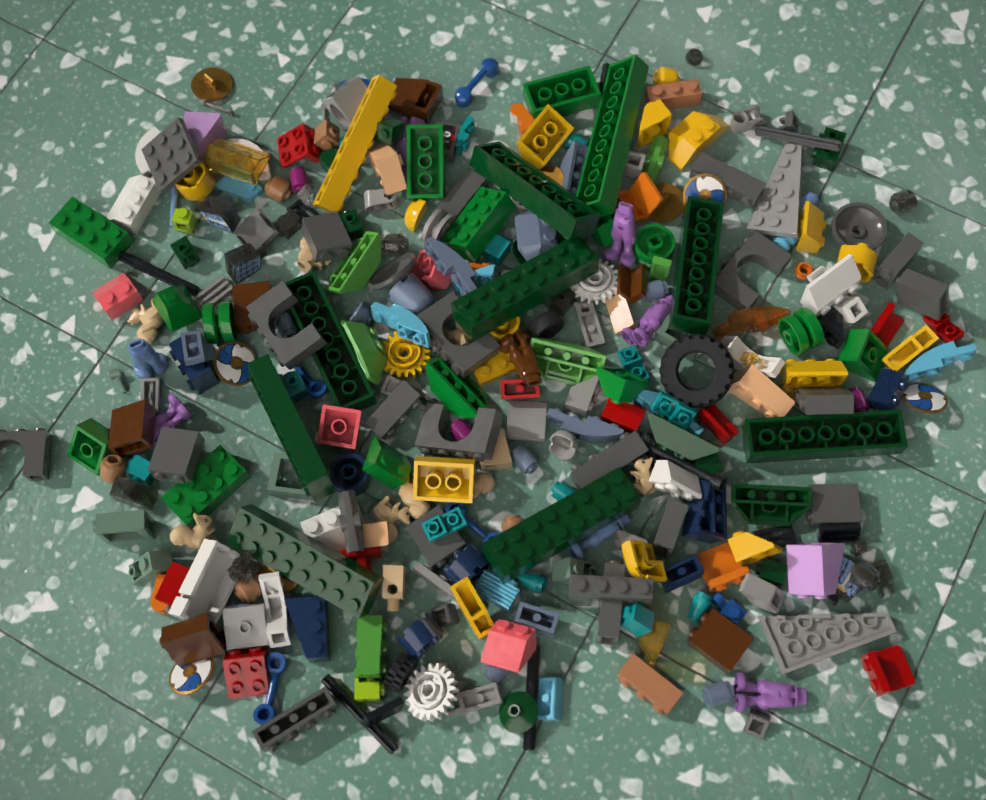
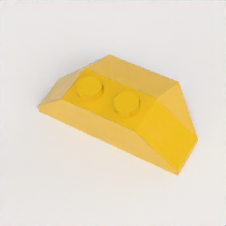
[668,111,730,171]

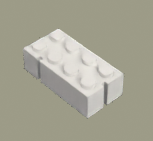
[168,539,247,624]

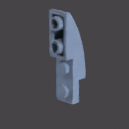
[424,237,477,296]
[546,408,624,442]

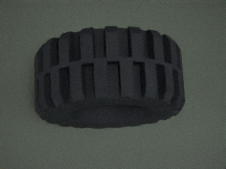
[659,334,734,408]

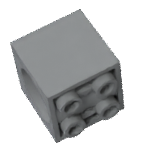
[322,76,367,130]

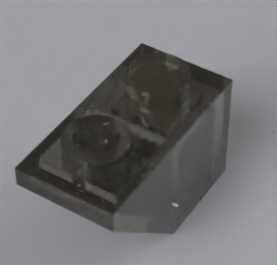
[109,476,159,511]

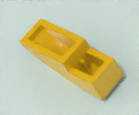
[881,325,939,371]
[449,576,494,639]

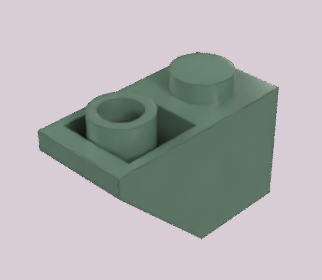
[128,551,172,584]
[552,557,598,584]

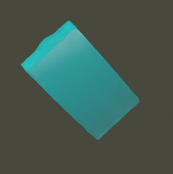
[456,115,476,156]
[617,345,650,382]
[651,391,696,429]
[421,506,468,542]

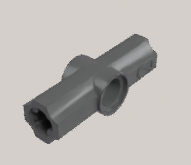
[337,490,365,554]

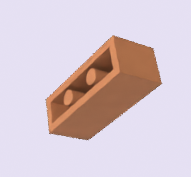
[644,79,702,110]
[617,654,683,715]

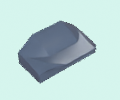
[181,330,215,366]

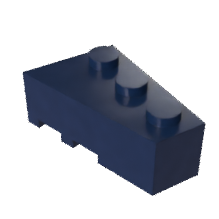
[169,337,219,395]
[681,480,727,544]
[284,596,330,663]

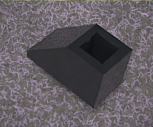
[817,306,845,350]

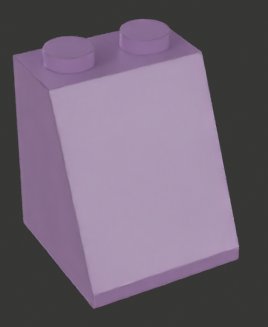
[183,111,227,166]
[786,543,844,599]

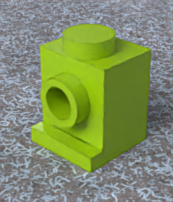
[171,208,199,235]
[354,678,385,702]

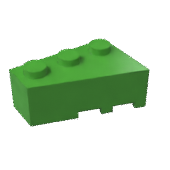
[354,615,388,681]

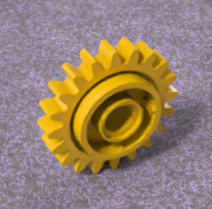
[382,331,431,380]

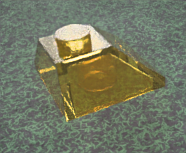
[636,621,671,668]

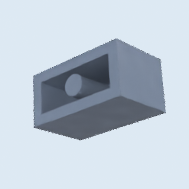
[514,602,560,638]

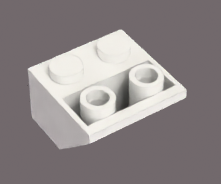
[648,460,702,501]

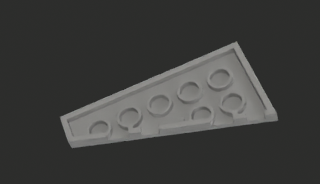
[746,143,804,239]
[757,613,897,675]

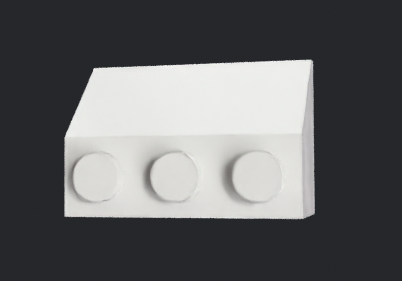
[106,175,161,235]
[800,254,861,317]
[300,504,365,553]

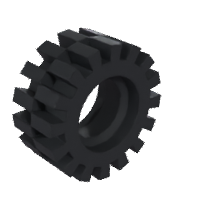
[383,652,418,693]

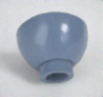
[348,302,373,326]

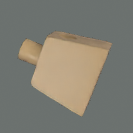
[466,428,512,471]
[382,565,407,612]

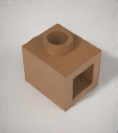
[314,119,340,151]

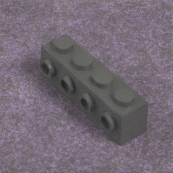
[689,152,766,209]
[569,430,649,490]
[251,686,339,753]

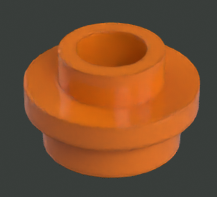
[794,262,813,280]

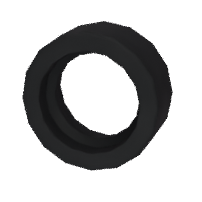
[527,310,564,338]

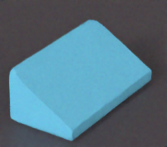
[474,264,496,288]
[537,677,563,721]

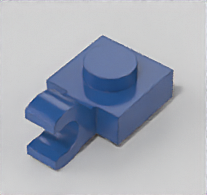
[711,593,747,625]

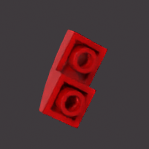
[922,313,965,343]

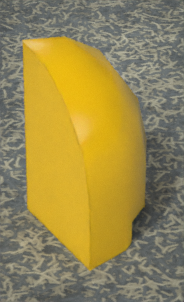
[404,199,427,233]

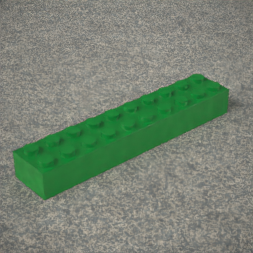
[576,54,649,217]

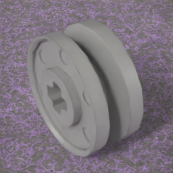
[421,208,456,243]

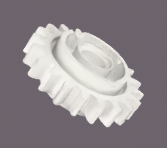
[571,259,618,305]
[403,663,459,722]

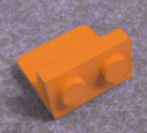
[617,172,663,224]
[696,542,750,593]

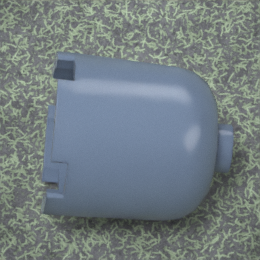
[387,273,434,316]

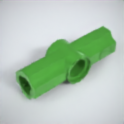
[643,135,669,185]

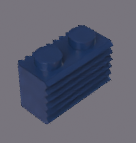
[867,368,909,411]
[660,555,705,593]

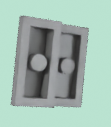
[506,400,547,442]

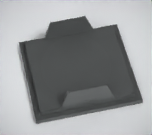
[234,206,279,257]

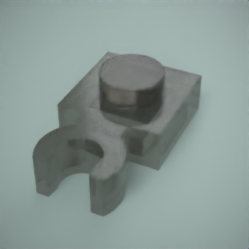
[865,559,895,598]

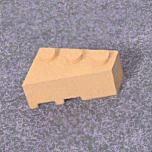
[367,143,407,195]
[728,364,795,418]

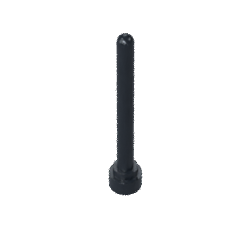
[645,442,728,491]

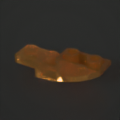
[713,306,790,340]

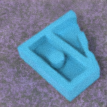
[214,165,263,202]

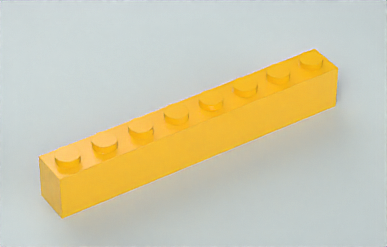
[313,75,397,213]

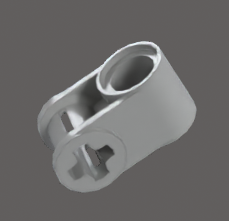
[729,105,766,134]
[364,189,400,213]

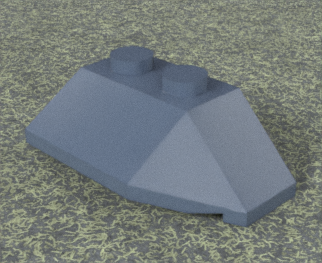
[559,140,588,196]
[515,209,558,261]

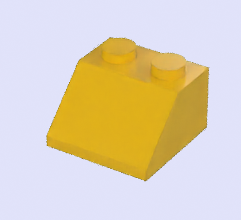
[637,99,672,150]
[795,201,826,254]
[728,531,783,566]

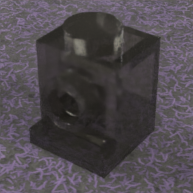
[275,207,302,240]
[227,550,263,584]

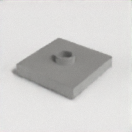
[222,603,269,650]

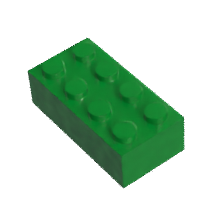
[523,65,601,119]
[407,124,446,201]
[441,187,516,261]
[49,196,134,269]
[161,445,250,529]

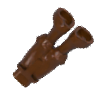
[498,330,542,387]

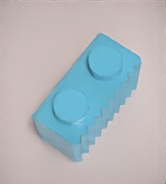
[474,569,520,613]

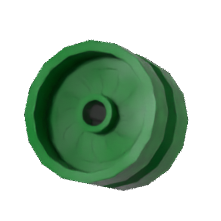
[633,224,675,271]
[202,301,237,344]
[778,307,824,356]

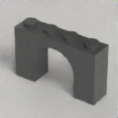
[714,231,792,316]
[246,281,328,370]
[417,291,500,379]
[415,403,503,462]
[0,428,53,481]
[569,574,653,610]

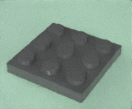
[141,117,202,194]

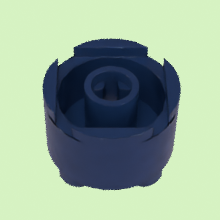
[329,453,371,496]
[443,543,490,585]
[396,612,443,659]

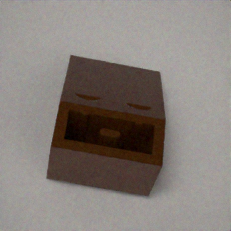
[388,78,443,124]

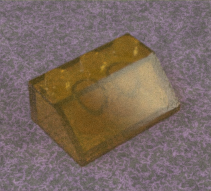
[202,138,271,186]

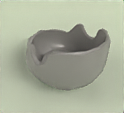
[549,430,578,461]

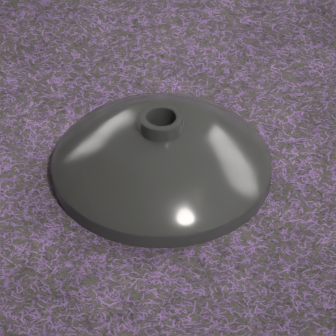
[831,202,887,250]
[367,253,416,291]

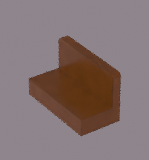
[617,263,647,304]

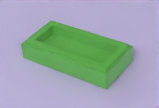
[649,256,672,283]

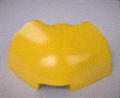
[621,540,667,582]

